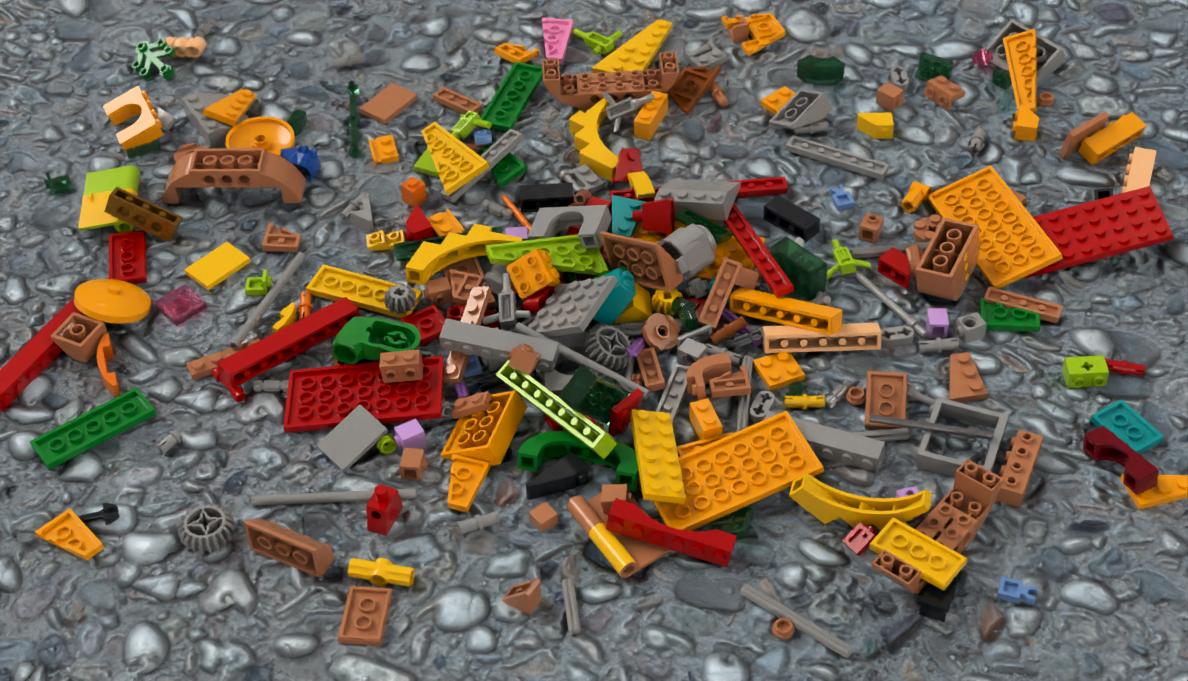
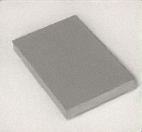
[316,405,388,473]

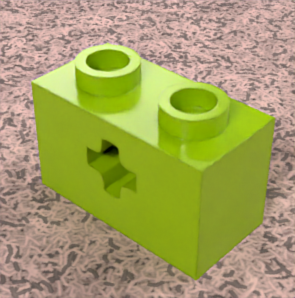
[1062,355,1109,388]

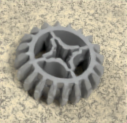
[583,323,633,372]
[178,502,235,555]

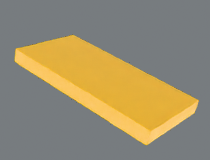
[869,518,967,591]

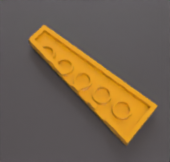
[1003,29,1037,112]

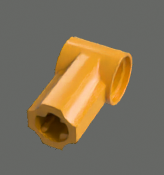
[901,181,932,213]

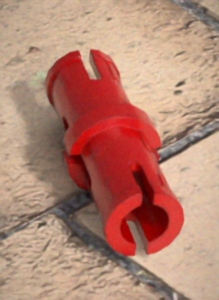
[1105,358,1145,377]

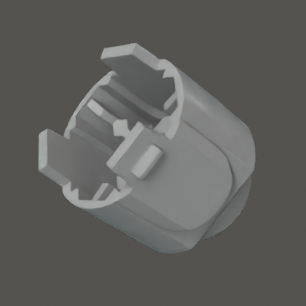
[658,223,716,282]

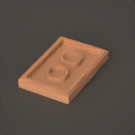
[359,83,418,124]
[1059,111,1110,159]
[865,371,907,429]
[338,586,393,646]

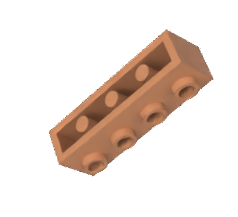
[996,429,1043,508]

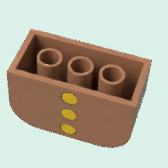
[915,217,980,301]

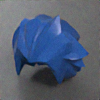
[281,145,322,183]

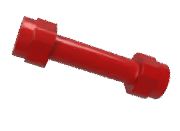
[212,367,246,402]

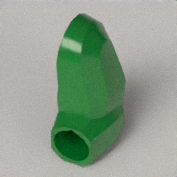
[332,317,421,365]

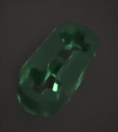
[287,110,307,136]

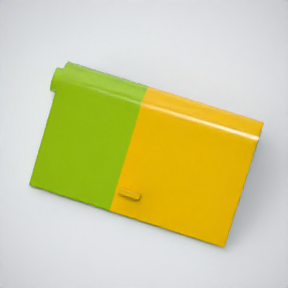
[78,166,140,233]

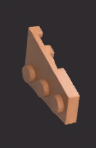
[949,352,988,403]

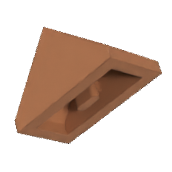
[502,579,542,615]

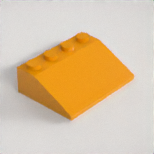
[440,390,527,466]

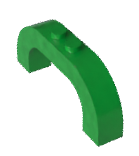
[517,431,639,491]

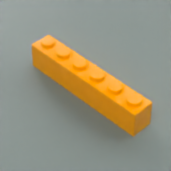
[730,287,843,335]

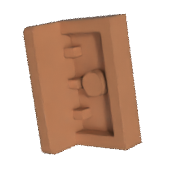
[924,76,965,110]

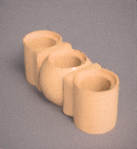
[159,37,207,58]

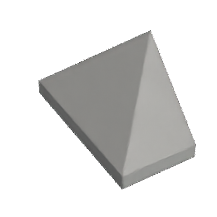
[677,324,712,349]

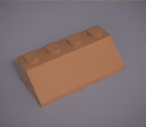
[244,518,334,578]

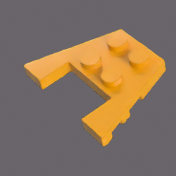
[721,13,785,56]

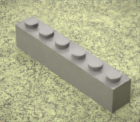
[439,318,559,372]
[764,411,885,473]

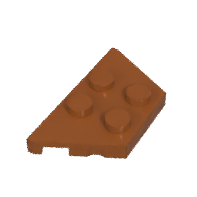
[667,65,722,116]

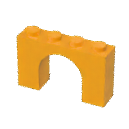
[103,86,164,155]

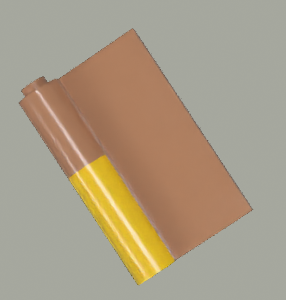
[567,492,672,578]

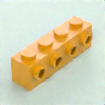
[1078,112,1147,165]

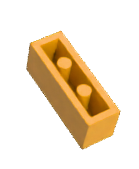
[634,91,668,140]

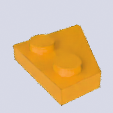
[494,42,539,64]

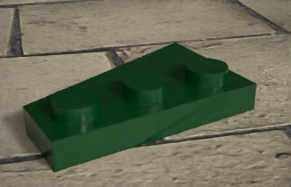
[677,209,733,245]

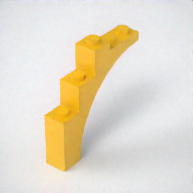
[569,98,618,181]
[405,224,523,285]
[789,473,933,530]

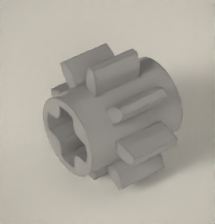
[685,277,709,299]

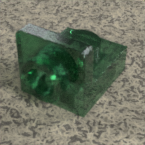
[991,69,1012,90]
[44,172,73,195]

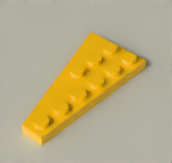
[421,122,490,196]

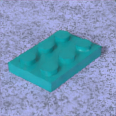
[1090,399,1164,454]

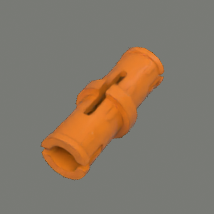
[298,291,313,320]

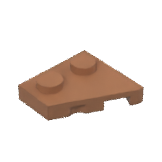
[450,269,484,305]
[709,365,751,398]

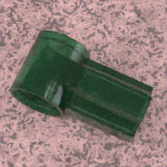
[671,297,700,331]

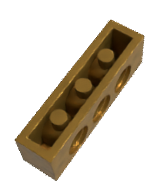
[104,187,182,242]

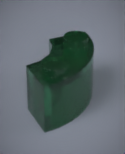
[797,54,845,85]

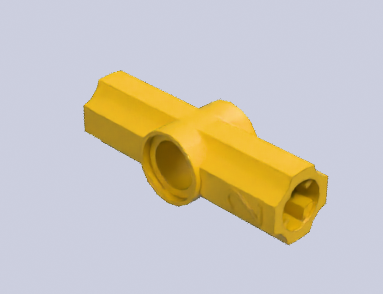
[348,558,415,587]

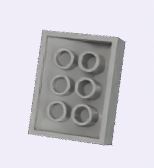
[980,19,1066,82]
[181,92,249,148]
[654,179,741,220]

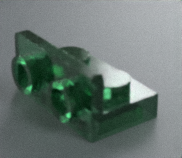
[915,52,954,81]

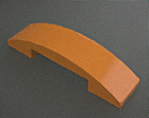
[97,333,121,398]

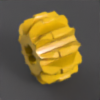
[652,289,684,317]

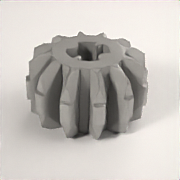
[384,283,416,314]

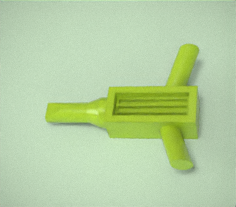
[571,28,623,55]
[451,111,492,140]
[825,239,872,281]

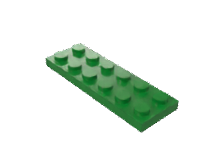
[480,62,543,132]
[29,387,156,470]

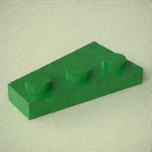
[482,140,527,189]
[979,298,1040,332]

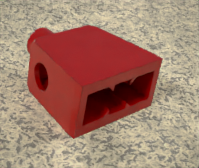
[632,197,675,234]
[366,485,403,536]

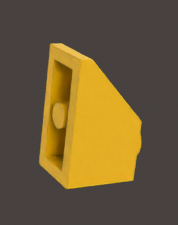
[856,112,894,139]

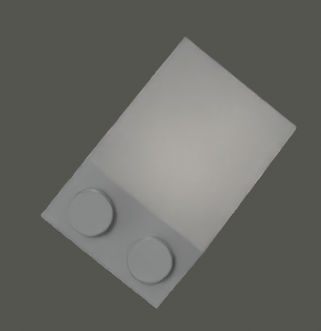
[769,88,832,129]

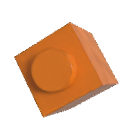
[400,176,427,208]

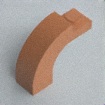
[686,353,731,401]

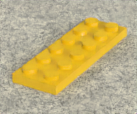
[306,264,423,319]
[630,409,686,504]

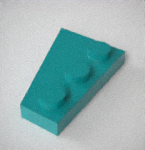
[612,195,645,238]

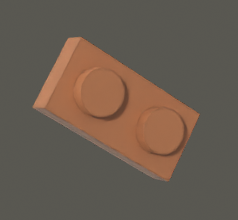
[451,391,492,419]

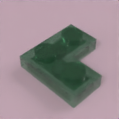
[706,507,754,540]

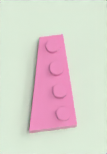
[542,18,574,64]

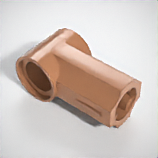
[906,245,923,278]

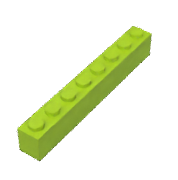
[496,360,617,459]

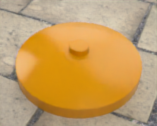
[226,116,295,156]
[74,279,151,323]

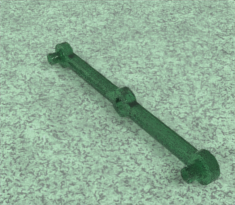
[346,81,361,158]

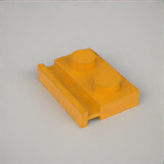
[368,135,399,165]
[427,209,465,243]

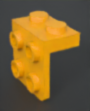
[506,249,561,299]

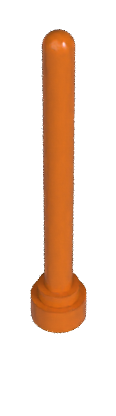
[501,194,532,233]

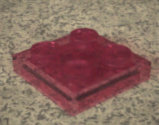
[154,284,207,326]

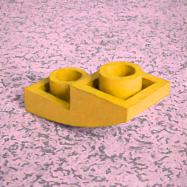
[627,171,655,199]
[366,229,407,251]
[272,302,298,333]

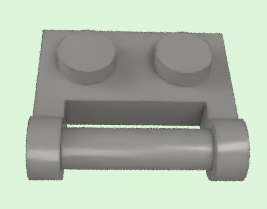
[684,41,727,69]
[559,164,604,195]

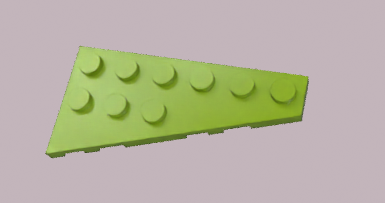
[486,234,609,275]

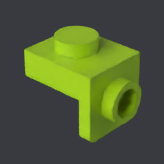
[245,269,272,296]

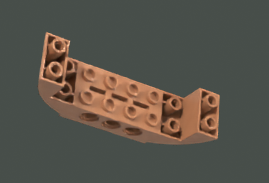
[542,52,679,111]
[161,148,306,204]
[872,459,1004,594]

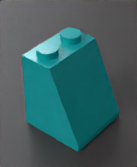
[593,268,636,325]

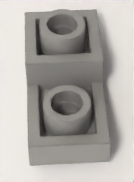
[153,106,177,131]

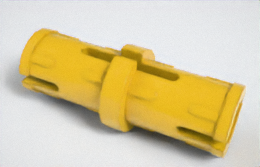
[784,394,825,410]

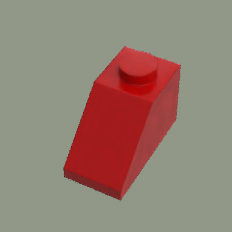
[404,206,434,247]
[877,247,910,289]

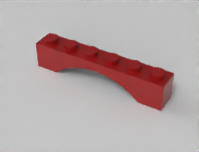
[606,498,737,567]

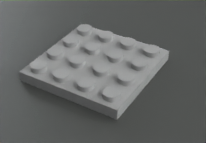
[528,275,618,337]

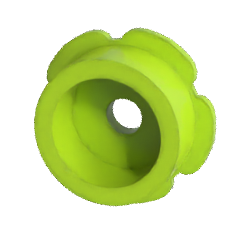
[377,435,396,454]

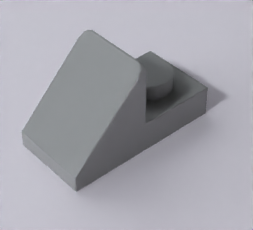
[350,197,374,234]

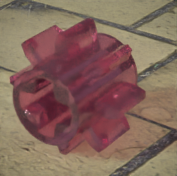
[971,48,993,68]

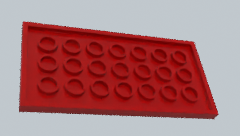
[1025,186,1174,278]
[283,355,444,433]

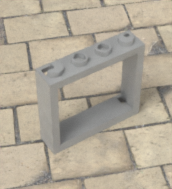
[913,397,1009,478]

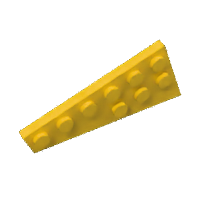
[592,19,673,73]

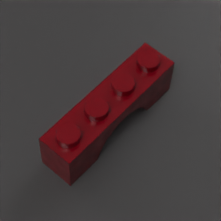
[1083,426,1159,495]

